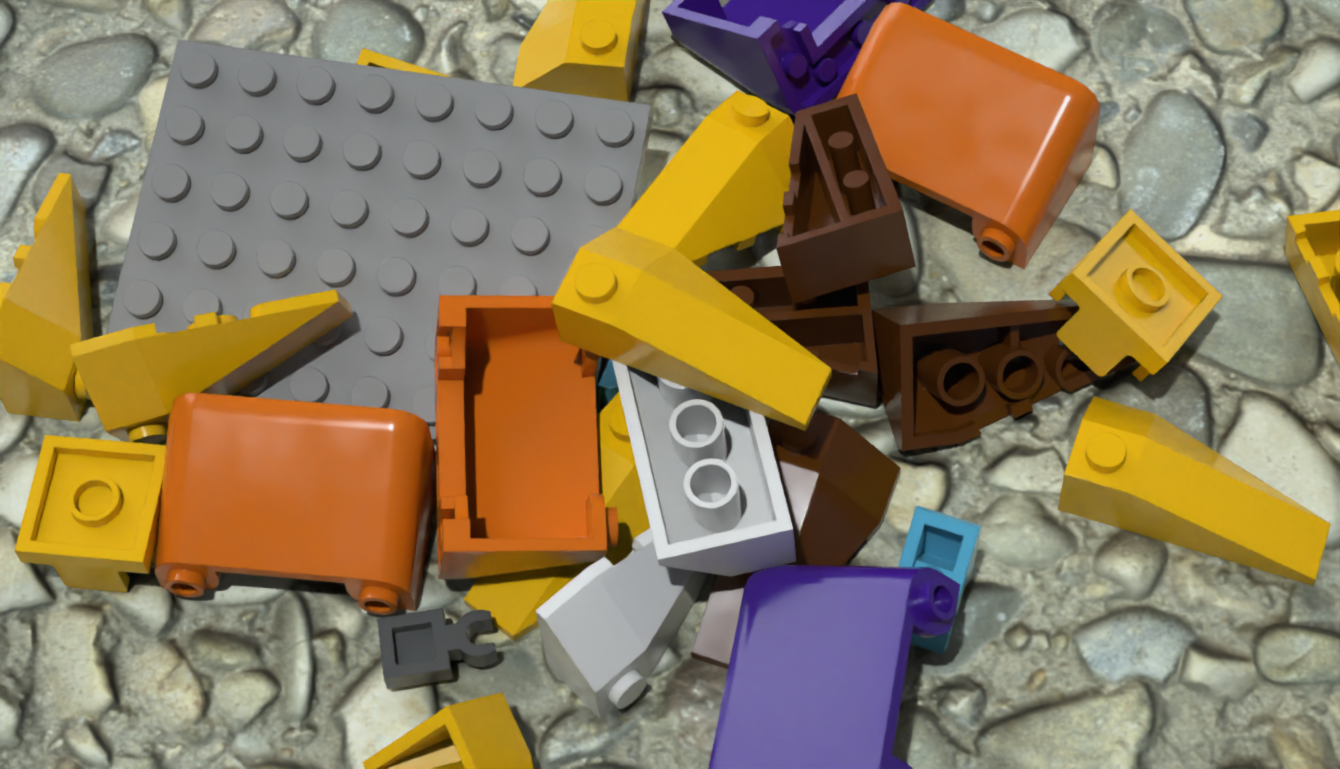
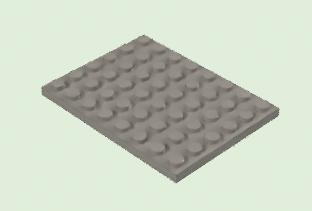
[105,39,654,445]

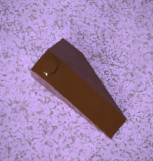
[872,299,1137,451]
[691,411,901,669]

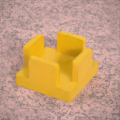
[1048,208,1223,382]
[14,435,166,593]

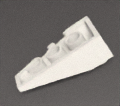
[536,528,711,719]

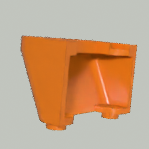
[836,2,1101,269]
[434,295,618,579]
[155,393,436,615]

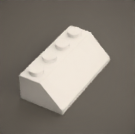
[612,360,796,577]

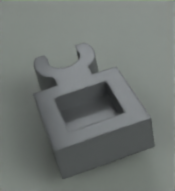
[377,608,498,689]

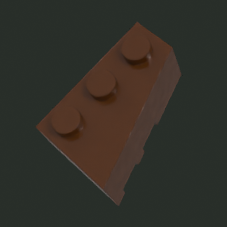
[776,93,916,304]
[705,266,878,407]

